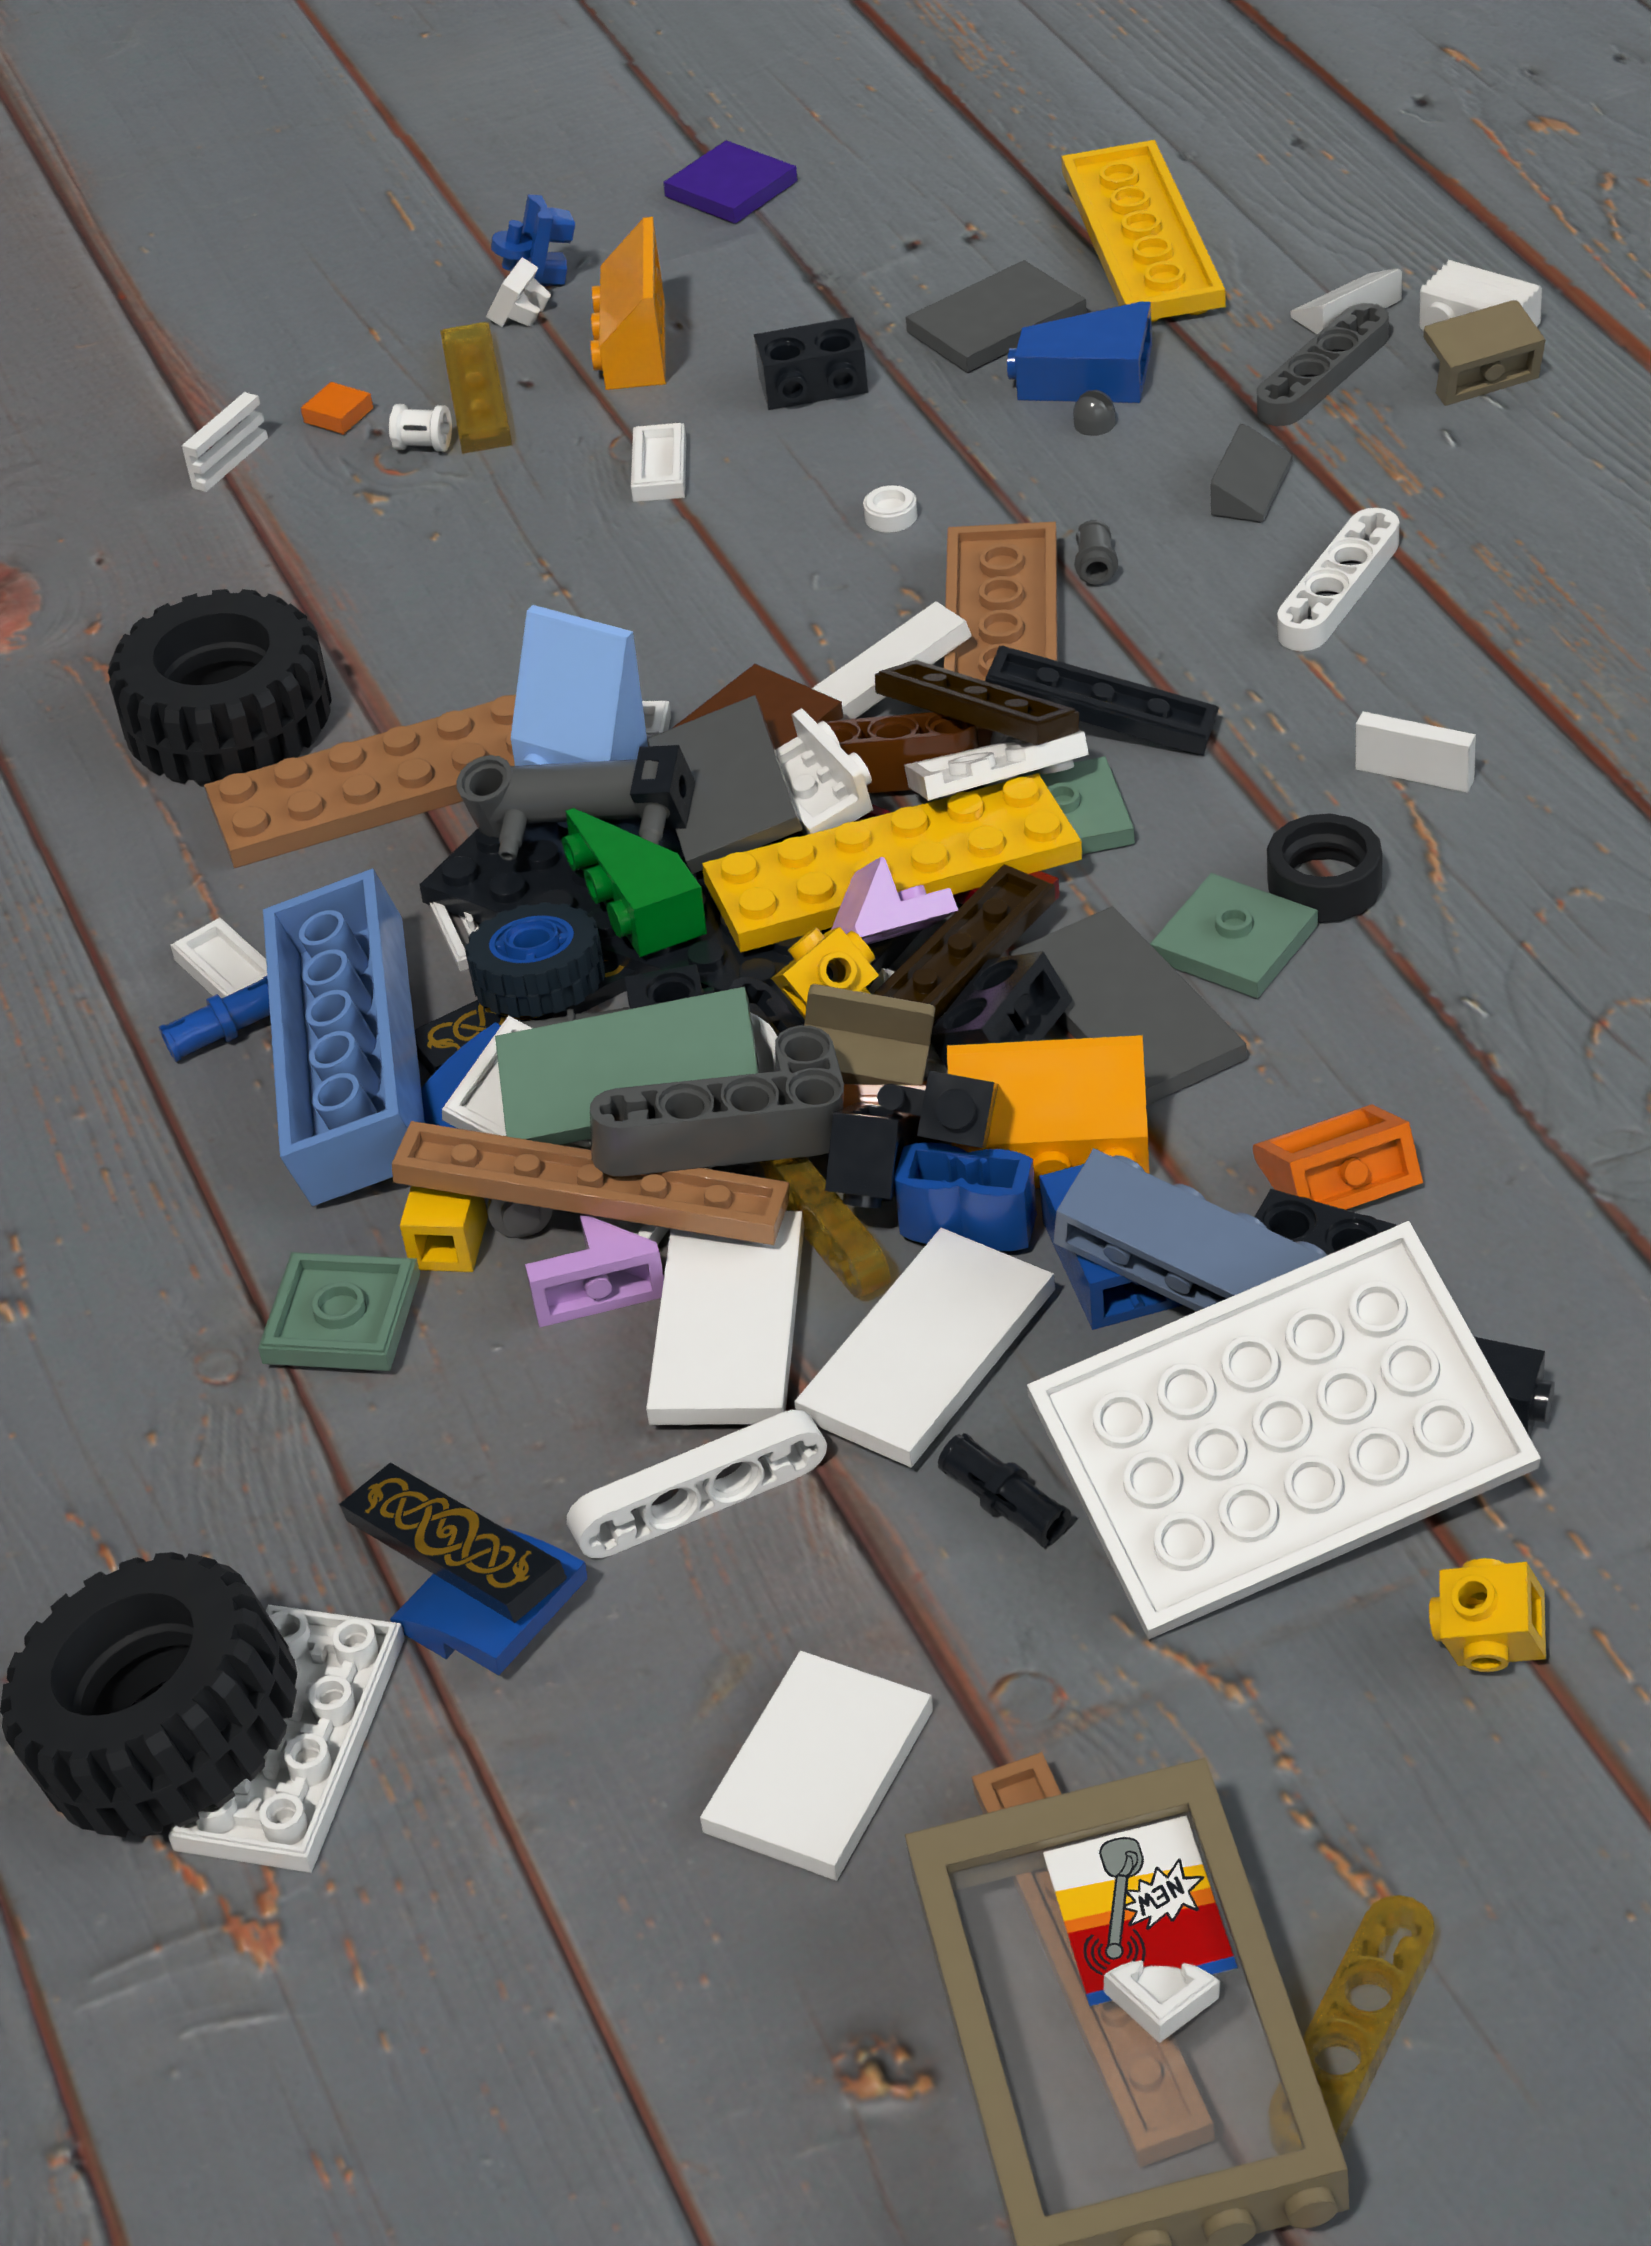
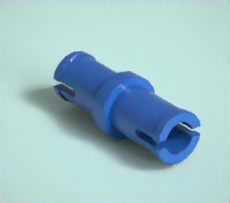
[158,975,270,1062]

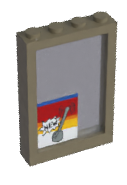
[905,1757,1349,2246]

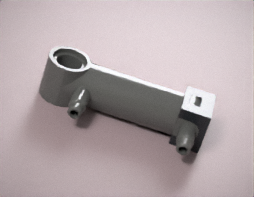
[457,745,695,861]

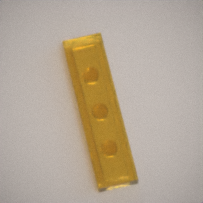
[440,322,512,454]

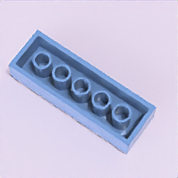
[263,868,425,1206]

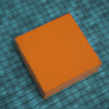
[301,382,374,435]

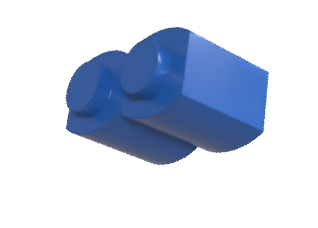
[894,1143,1037,1251]

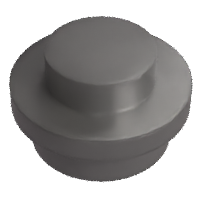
[487,1199,553,1238]

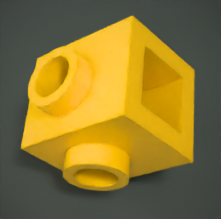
[771,927,879,1019]
[1429,1558,1546,1672]

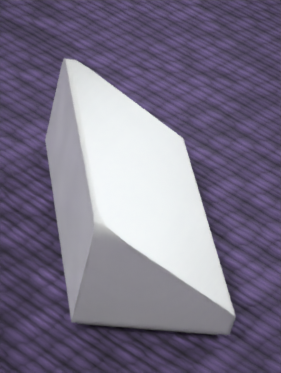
[1290,268,1402,334]

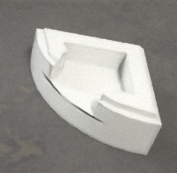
[1104,1961,1220,2043]

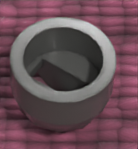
[1073,390,1115,436]

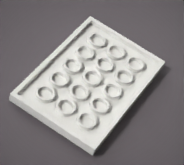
[1027,1221,1541,1640]

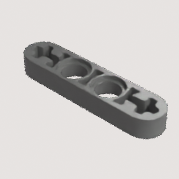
[1257,303,1389,426]

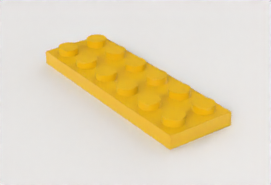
[1061,140,1226,323]
[702,773,1082,953]

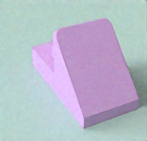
[831,857,958,945]
[525,1215,664,1328]

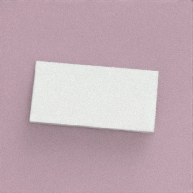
[646,1211,804,1426]
[794,1228,1055,1468]
[168,1604,405,1873]

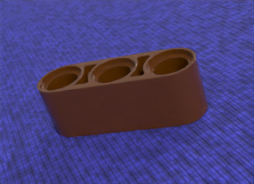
[826,712,979,793]

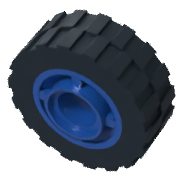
[465,902,606,1018]

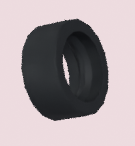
[1267,813,1383,922]

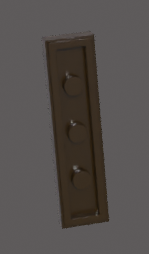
[875,660,1079,745]
[873,864,1055,1024]

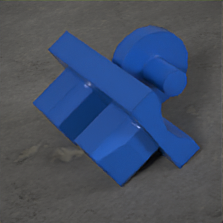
[491,195,575,286]

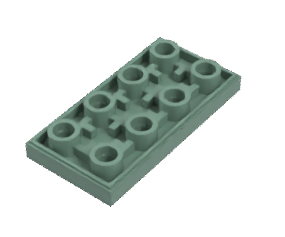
[495,987,760,1145]

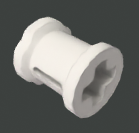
[389,404,452,452]

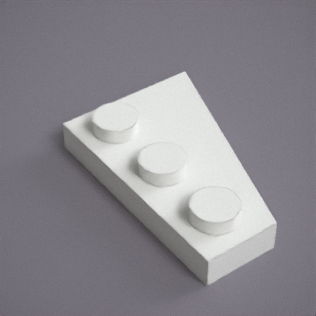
[904,730,1089,801]

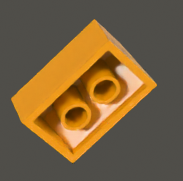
[591,217,666,390]
[947,1035,1150,1188]

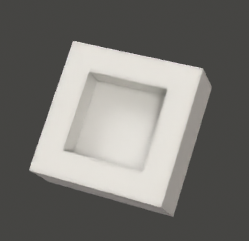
[486,257,551,327]

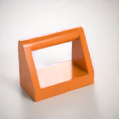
[1253,1104,1423,1210]

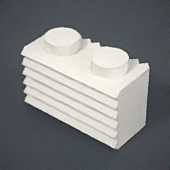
[1419,260,1542,332]

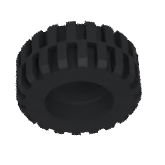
[108,589,332,786]
[0,1552,297,1837]

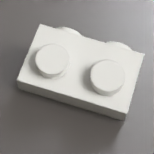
[776,708,873,835]

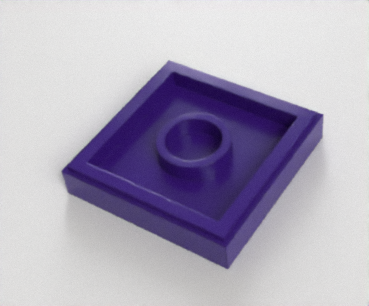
[663,140,798,224]

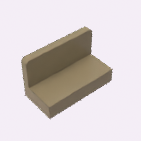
[1423,300,1546,406]
[804,984,935,1085]

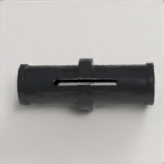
[938,1433,1071,1547]

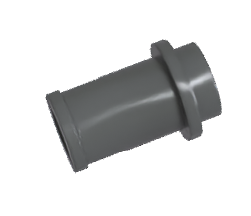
[1074,520,1118,584]

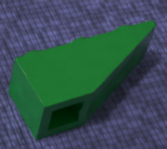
[562,808,707,957]

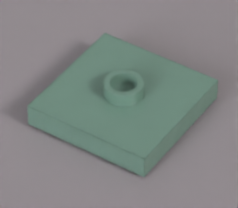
[1017,756,1135,854]
[1150,873,1318,999]
[258,1252,420,1371]

